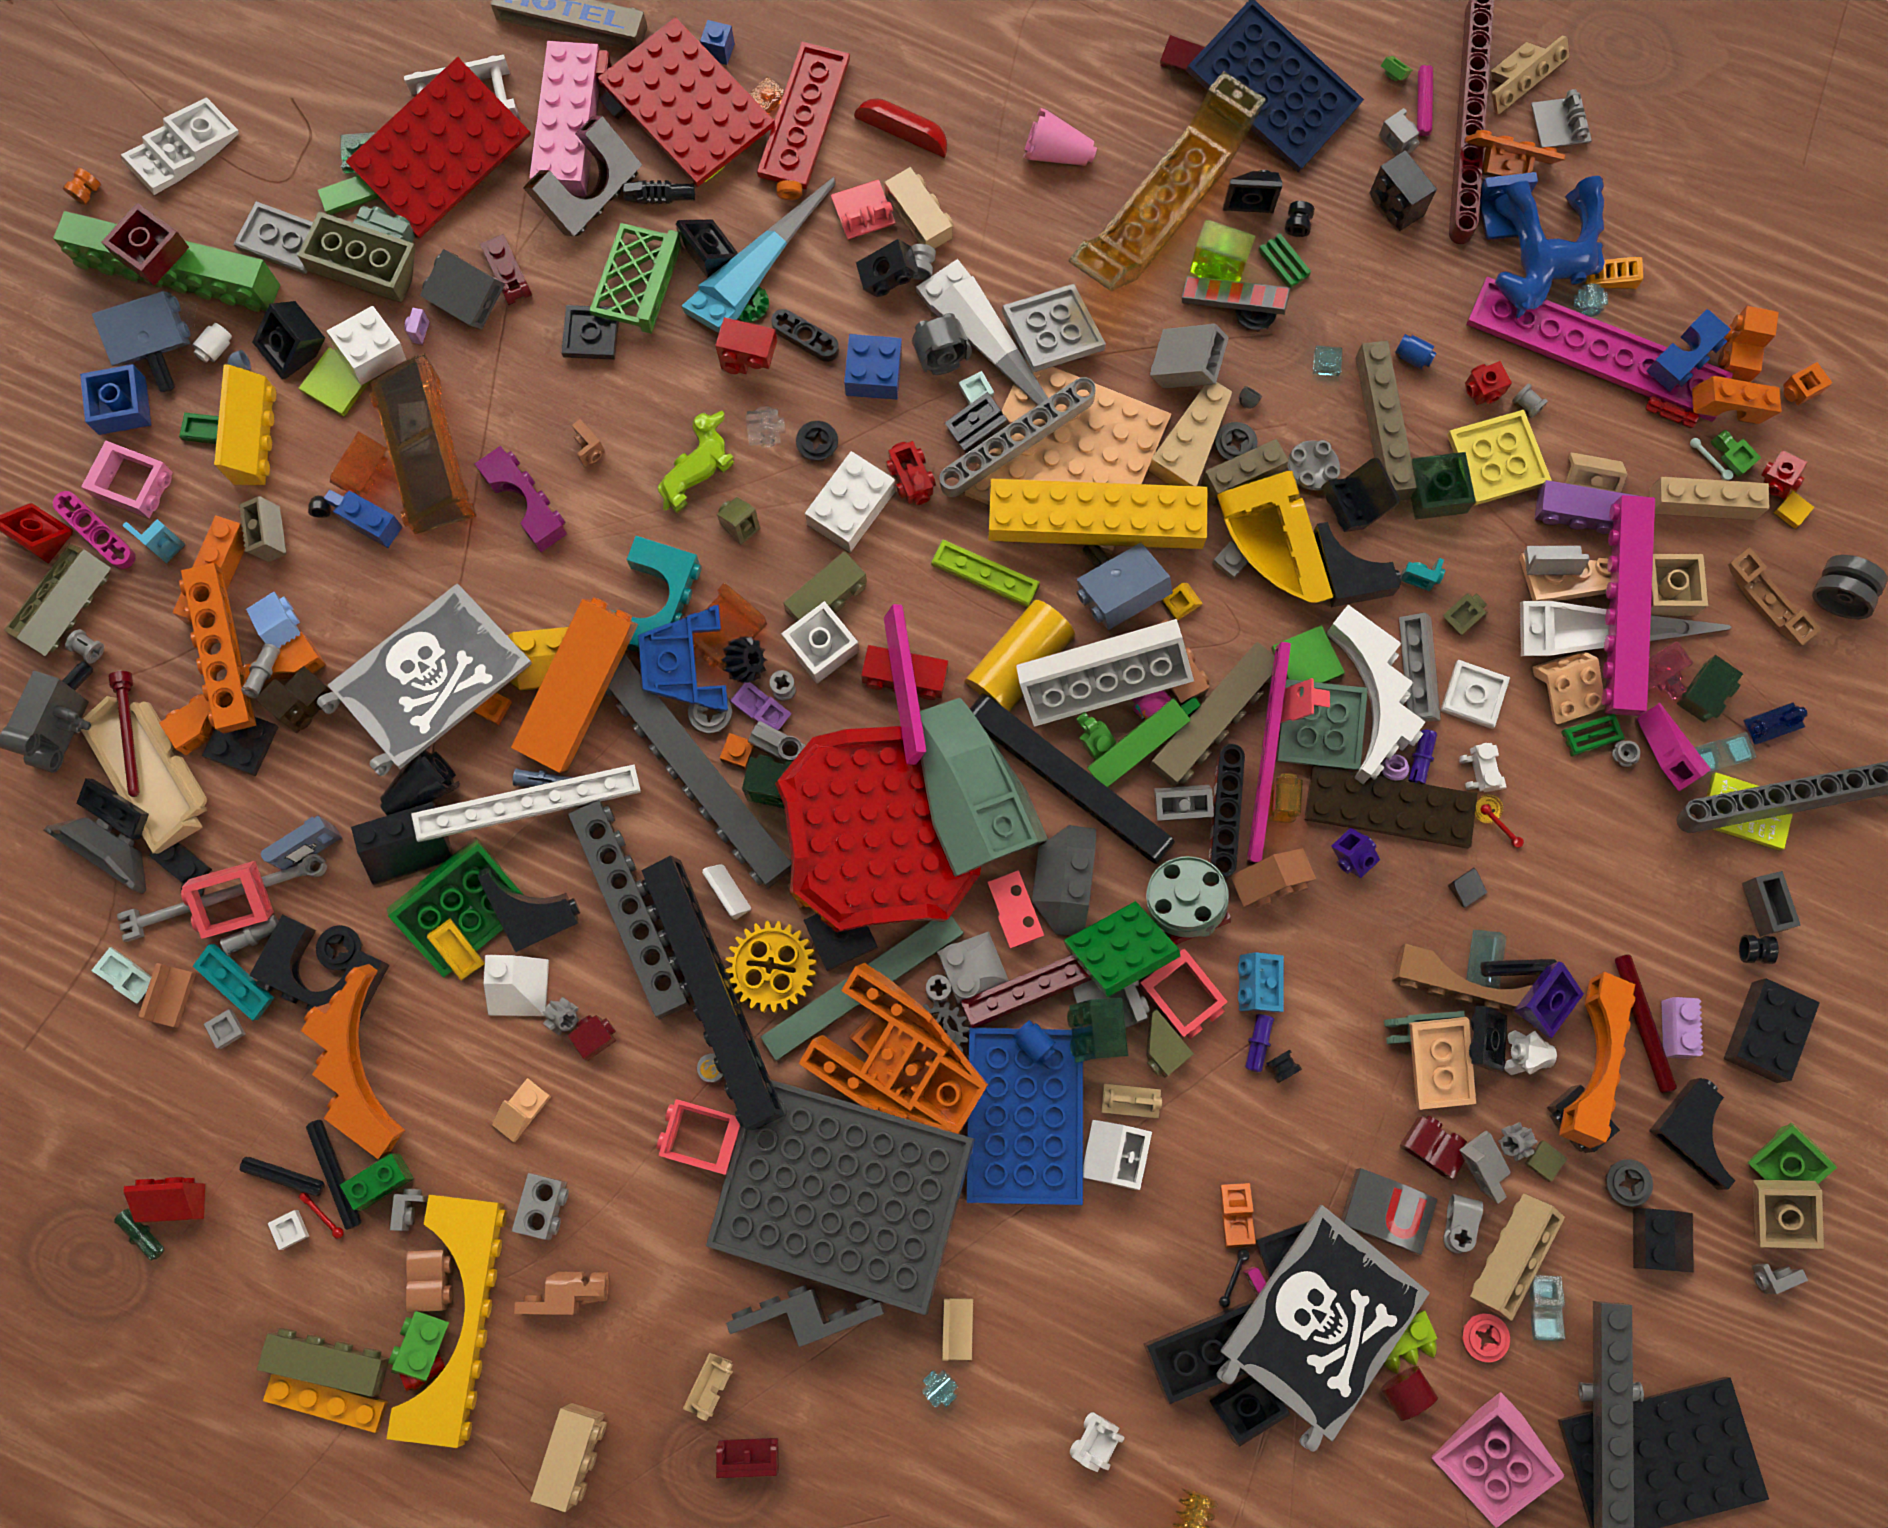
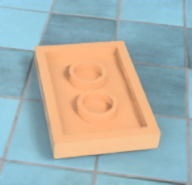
[1409,1017,1476,1110]

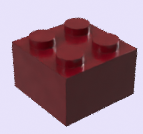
[101,203,189,286]

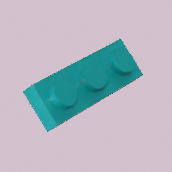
[193,944,275,1021]

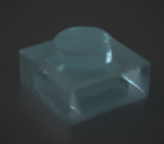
[1313,345,1342,376]

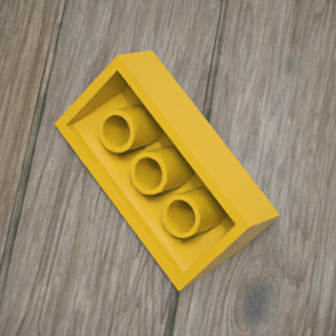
[214,365,276,485]

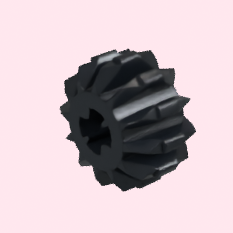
[721,636,767,683]

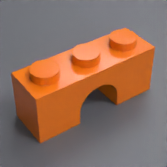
[1692,376,1782,424]

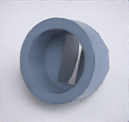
[227,350,251,370]

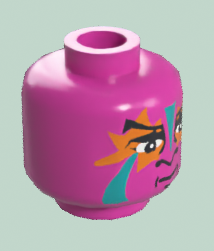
[1132,690,1172,721]

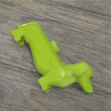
[658,411,734,513]

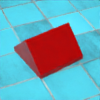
[0,503,73,564]

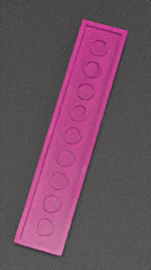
[1466,277,1733,422]

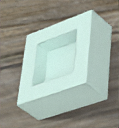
[959,371,994,405]

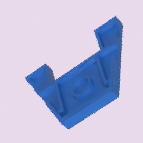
[638,605,728,712]

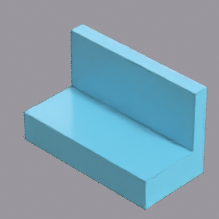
[122,519,186,563]

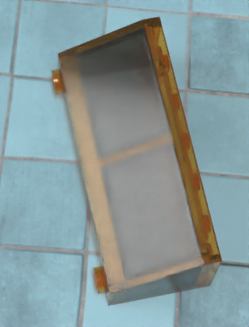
[369,353,477,534]

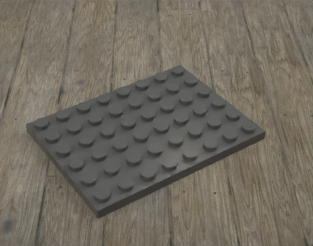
[706,1079,975,1315]

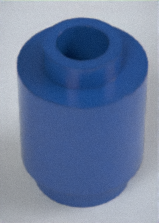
[1395,334,1436,370]
[1013,1020,1055,1063]

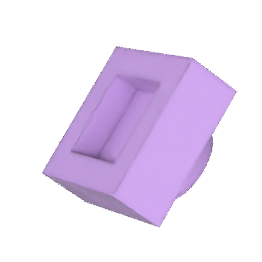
[405,308,430,345]

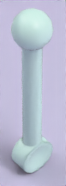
[1690,438,1733,481]

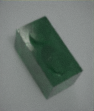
[1676,655,1743,722]

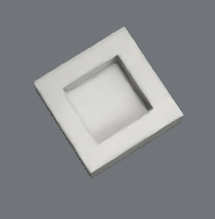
[268,1210,309,1250]

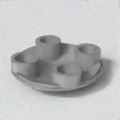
[1288,440,1340,491]

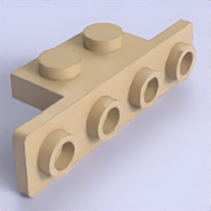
[1491,35,1569,114]

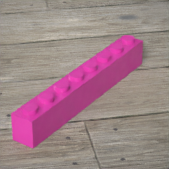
[1602,495,1655,716]

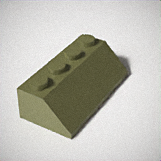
[297,211,415,303]
[4,543,111,656]

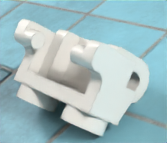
[1459,743,1507,792]
[1070,1412,1125,1472]

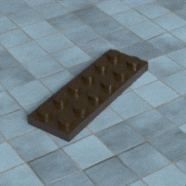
[1304,765,1478,849]

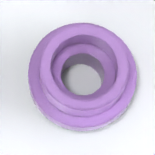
[1382,754,1409,781]

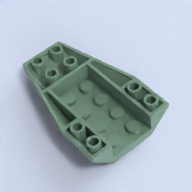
[920,698,1048,877]

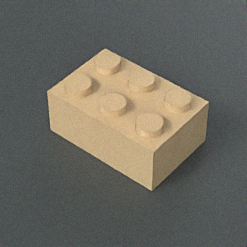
[531,1403,607,1512]

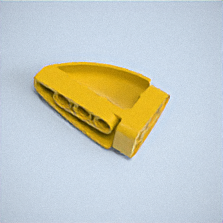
[1217,471,1333,603]

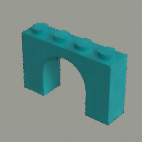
[609,536,702,653]

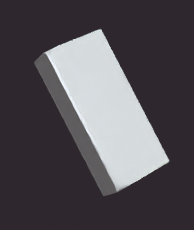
[702,864,751,920]

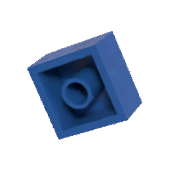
[844,334,902,400]
[80,364,151,435]

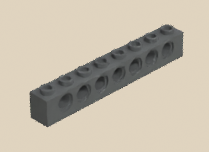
[568,800,691,1020]

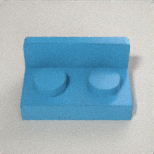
[1238,952,1284,1013]

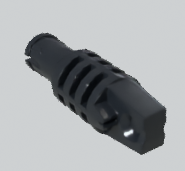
[623,180,695,204]

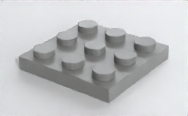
[1002,284,1106,373]

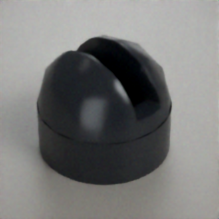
[308,495,331,518]

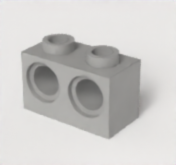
[512,1173,569,1240]

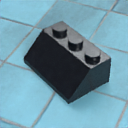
[351,802,453,885]

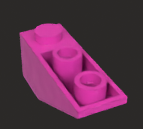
[1637,703,1711,791]

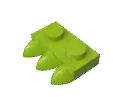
[1384,1310,1438,1374]

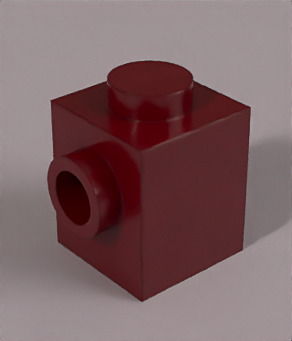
[568,1015,616,1061]

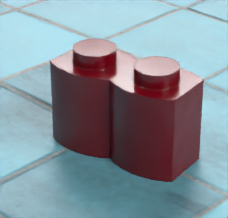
[1400,1116,1467,1180]

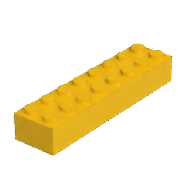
[988,479,1207,549]

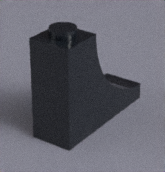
[1313,522,1401,608]
[478,867,581,952]
[1649,1078,1735,1190]

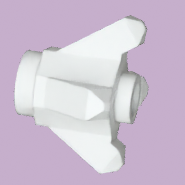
[1504,1030,1557,1075]

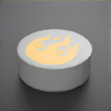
[697,1054,724,1083]

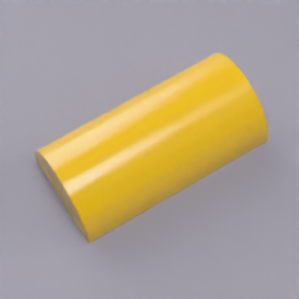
[964,600,1075,712]

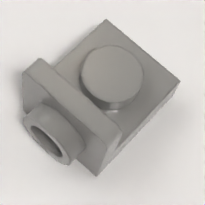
[390,1189,428,1231]
[1752,1264,1808,1294]

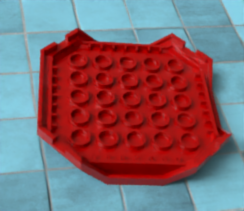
[775,726,981,932]

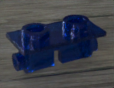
[1743,702,1808,745]

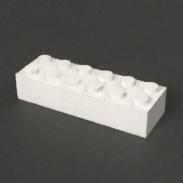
[1016,619,1194,727]

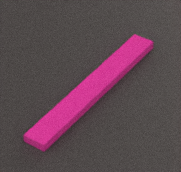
[1247,642,1291,863]

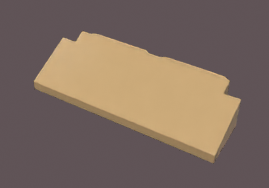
[81,696,207,854]

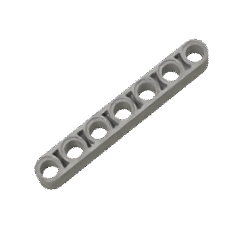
[940,377,1096,497]

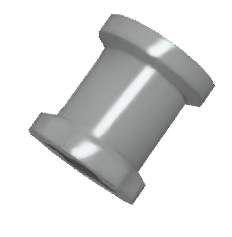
[1512,384,1548,419]
[65,629,105,664]
[770,670,796,701]
[926,975,951,1003]

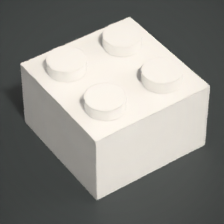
[327,306,406,385]

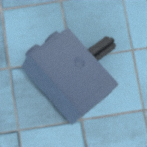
[92,291,191,392]
[1077,543,1173,630]

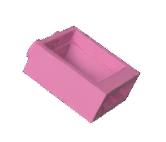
[81,441,173,519]

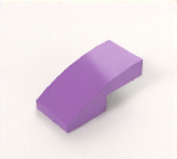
[729,682,792,730]

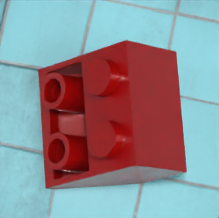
[124,1177,205,1222]

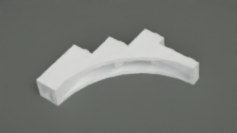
[1326,605,1425,784]

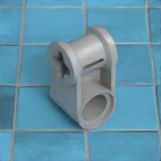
[1443,1194,1483,1253]

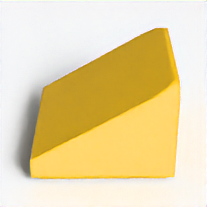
[1162,583,1203,621]

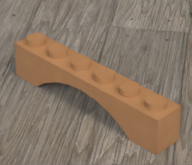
[1392,944,1567,1020]

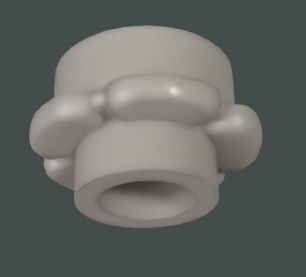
[1612,740,1640,767]

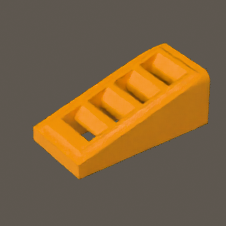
[1585,257,1643,289]

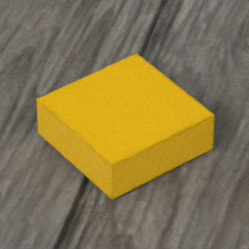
[1774,491,1814,529]

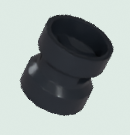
[1285,201,1315,237]
[1739,935,1779,964]

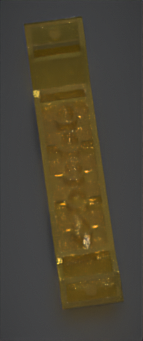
[1069,71,1266,291]

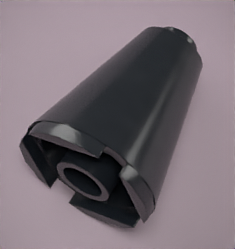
[380,747,460,816]

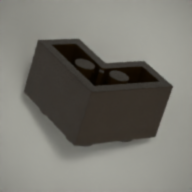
[255,666,333,733]

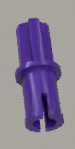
[1408,729,1437,784]
[1245,1014,1275,1072]

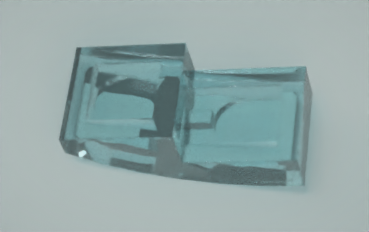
[1695,732,1757,773]
[1530,1275,1565,1341]

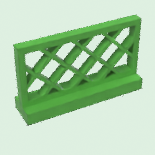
[589,223,682,334]

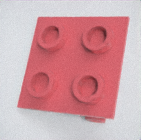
[831,179,896,240]

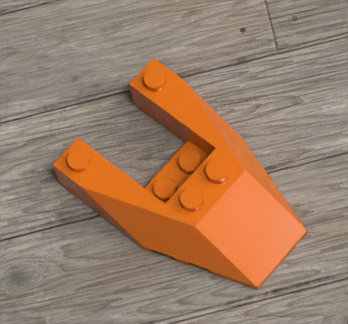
[798,963,988,1134]

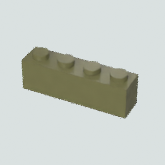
[257,1328,390,1397]

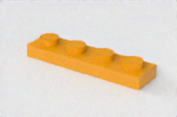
[263,1374,388,1433]

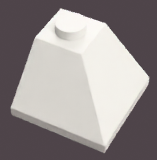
[484,955,549,1016]

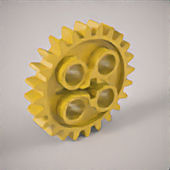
[725,921,817,1013]

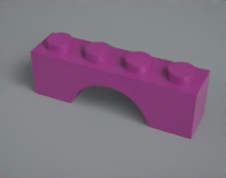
[475,445,567,552]

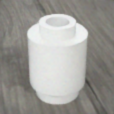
[192,323,232,363]

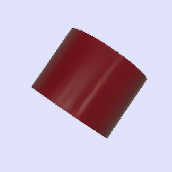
[1381,1366,1438,1421]

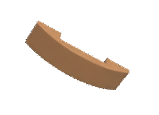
[1728,547,1821,647]

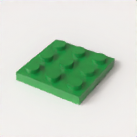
[1064,901,1181,997]

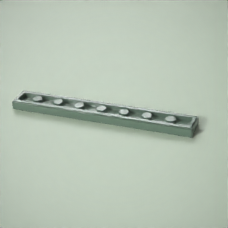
[761,915,964,1061]

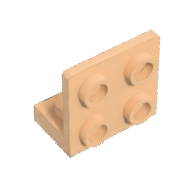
[1533,651,1605,724]

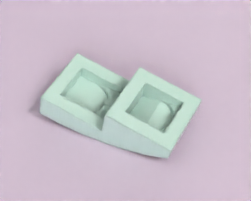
[91,947,151,1004]

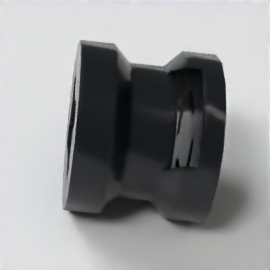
[1266,1050,1302,1083]

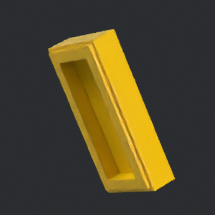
[427,918,485,981]

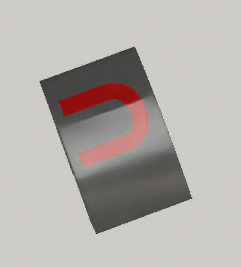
[1341,1168,1438,1255]

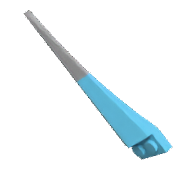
[682,177,835,333]

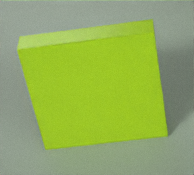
[299,347,371,417]

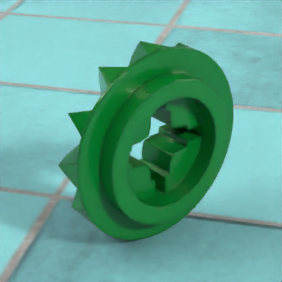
[738,286,769,322]

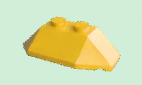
[507,627,568,691]

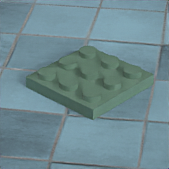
[1276,679,1368,770]

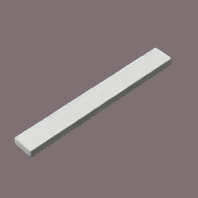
[411,765,641,842]

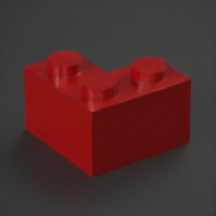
[715,317,777,375]

